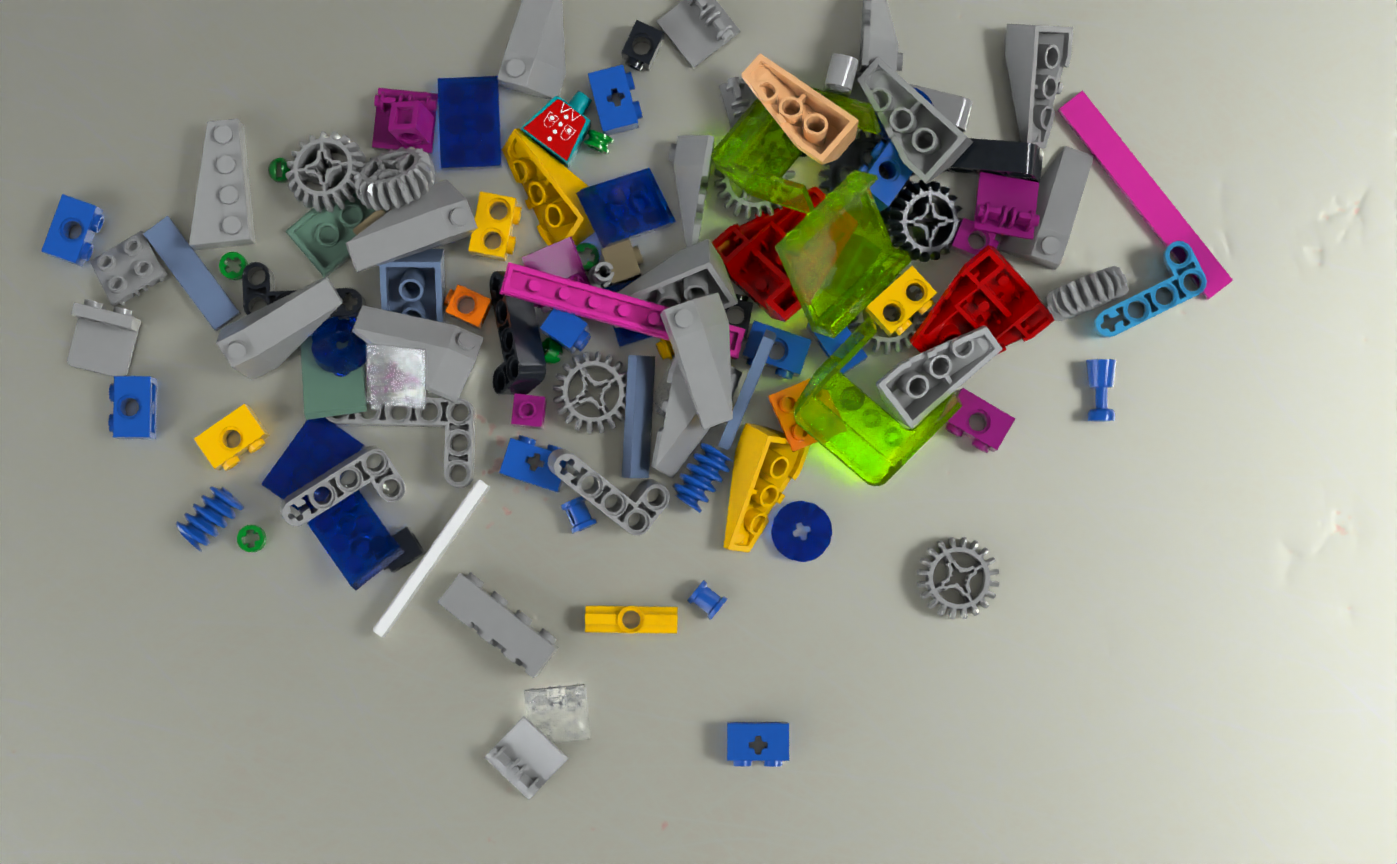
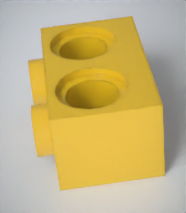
[468,191,522,261]
[865,266,937,337]

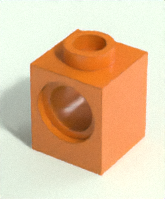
[443,284,493,330]

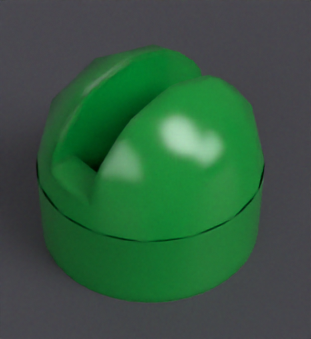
[268,158,291,183]
[542,338,563,365]

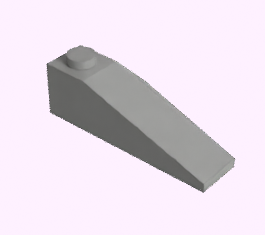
[858,0,903,72]
[669,135,714,248]
[998,146,1094,270]
[660,293,733,430]
[352,305,484,403]

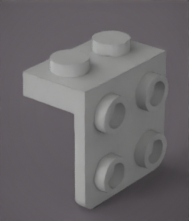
[67,299,141,376]

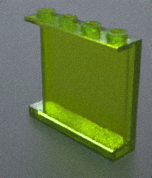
[775,170,911,338]

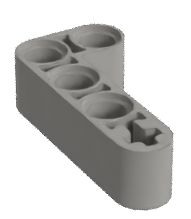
[280,446,405,526]
[548,449,670,535]

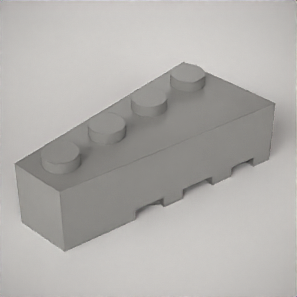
[189,119,256,250]
[438,572,559,678]

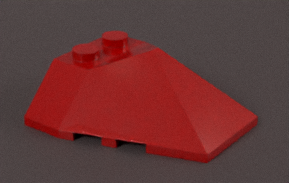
[711,186,856,322]
[910,245,1055,354]

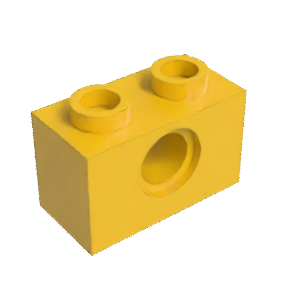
[194,404,270,471]

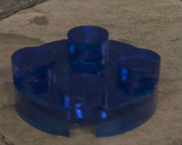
[311,316,374,377]
[771,501,832,562]

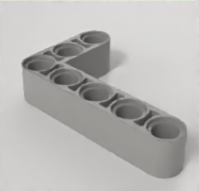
[822,54,973,132]
[326,396,476,488]

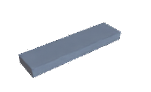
[143,216,241,331]
[718,329,777,450]
[622,355,656,478]

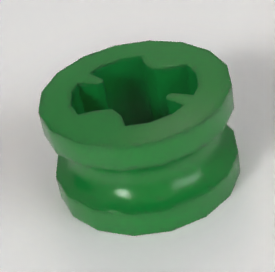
[583,129,614,154]
[576,243,600,272]
[219,252,248,281]
[237,525,266,552]

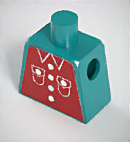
[521,90,592,168]

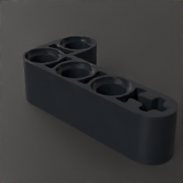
[944,138,1044,183]
[242,262,366,320]
[489,271,546,395]

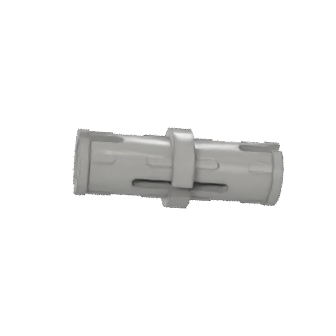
[587,262,614,289]

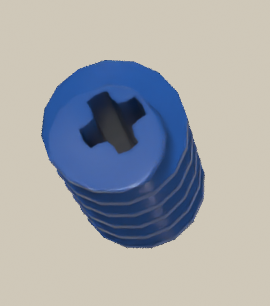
[672,443,733,513]
[175,486,244,552]

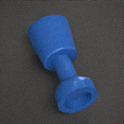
[1086,359,1116,422]

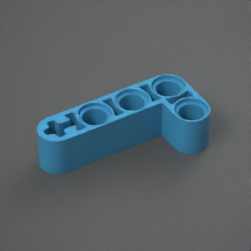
[1094,241,1207,338]

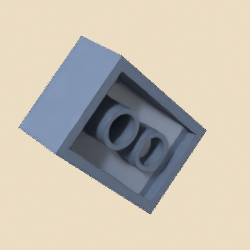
[379,249,445,323]

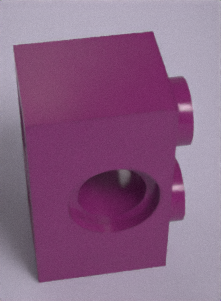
[942,388,1015,453]

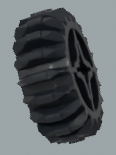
[883,180,963,262]

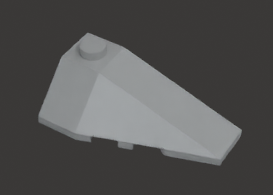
[497,0,566,100]
[1005,24,1073,148]
[857,57,973,184]
[346,180,478,272]
[613,238,738,328]
[216,276,343,380]
[876,326,1002,429]
[651,356,742,478]

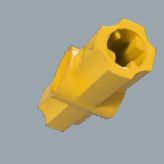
[585,606,678,634]

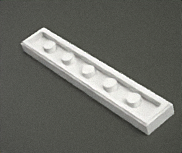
[373,480,490,637]

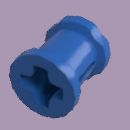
[561,496,597,534]
[687,580,727,620]

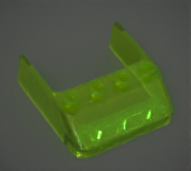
[711,87,881,215]
[793,316,962,486]

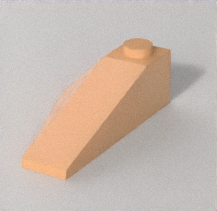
[741,53,859,165]

